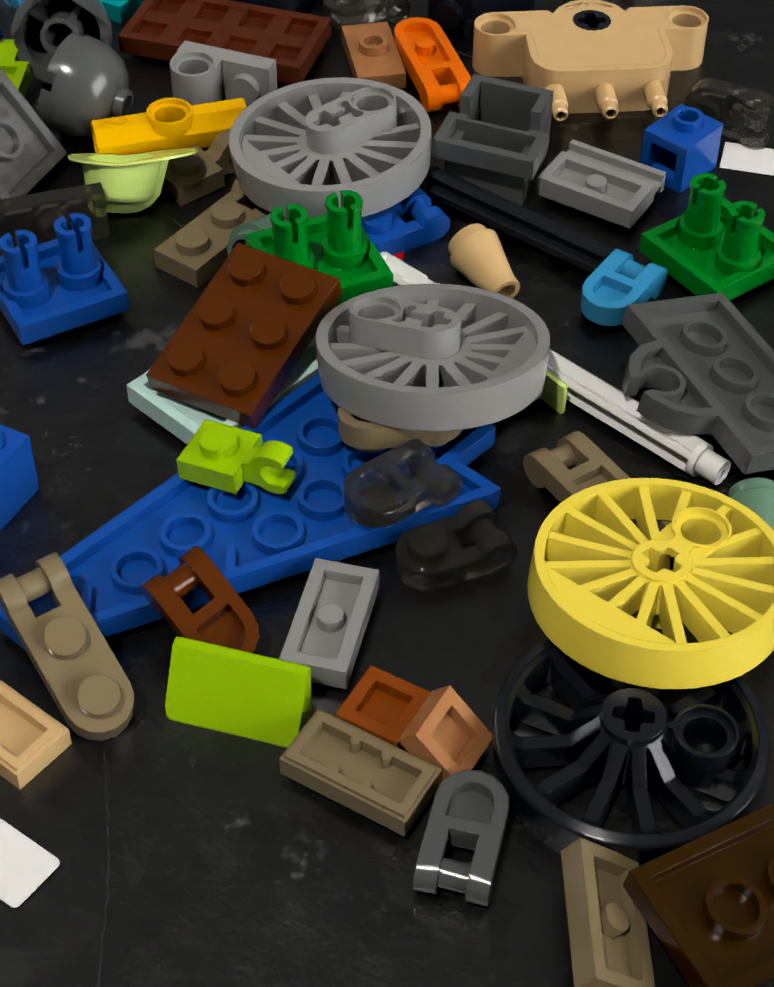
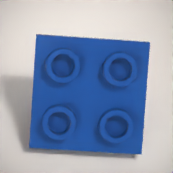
[0,213,130,345]

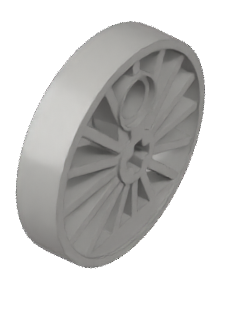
[229,77,432,218]
[316,283,550,431]

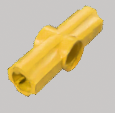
[90,97,247,155]

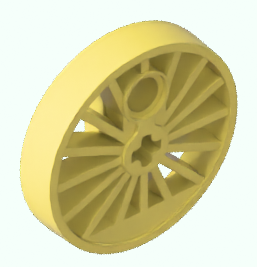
[527,478,774,689]

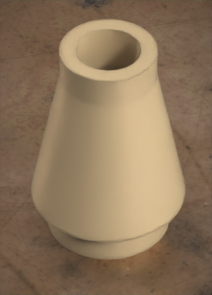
[448,223,520,299]

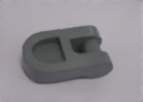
[413,770,509,907]

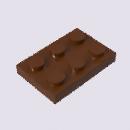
[146,243,343,430]

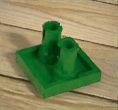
[639,173,774,300]
[245,190,393,308]

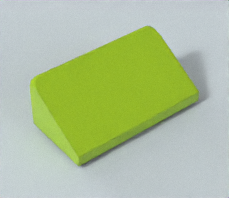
[165,636,312,748]

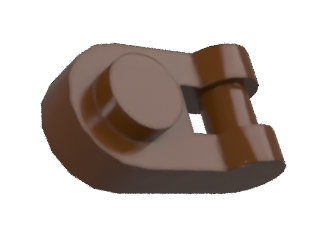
[141,545,259,653]

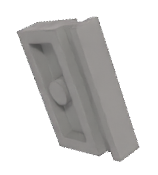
[536,139,666,229]

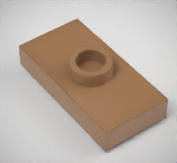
[341,21,406,89]

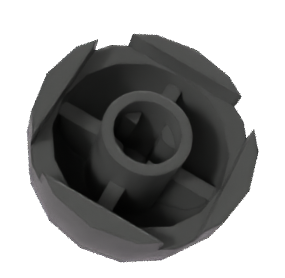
[11,0,112,84]
[39,33,134,139]

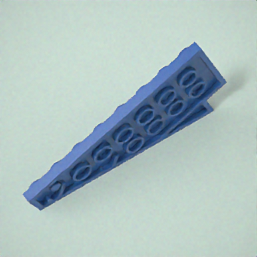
[0,373,500,651]

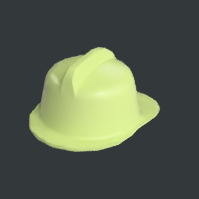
[68,148,198,214]

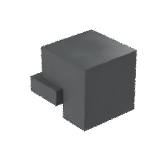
[431,74,553,206]

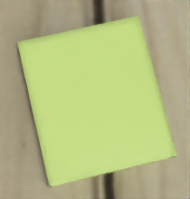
[540,370,568,414]

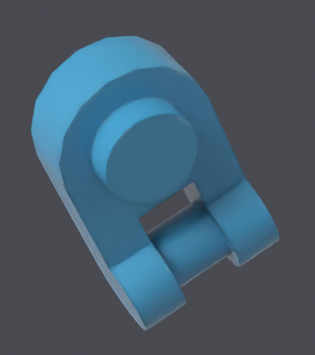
[580,249,668,327]

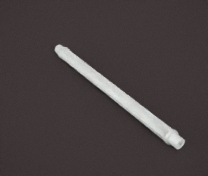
[379,251,731,485]

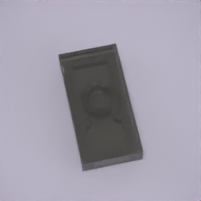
[0,182,110,255]

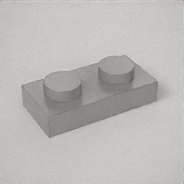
[279,558,380,690]

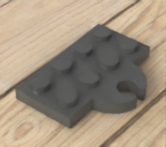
[621,293,774,475]

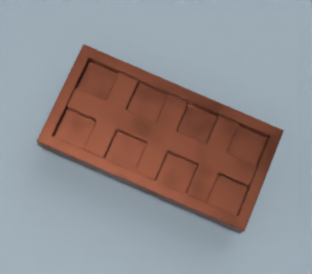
[118,0,331,84]

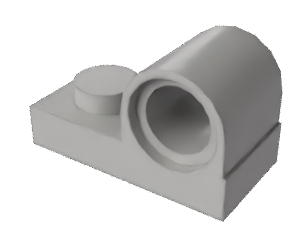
[169,40,277,106]

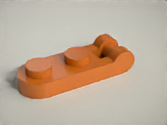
[394,17,471,113]

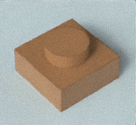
[398,685,492,781]

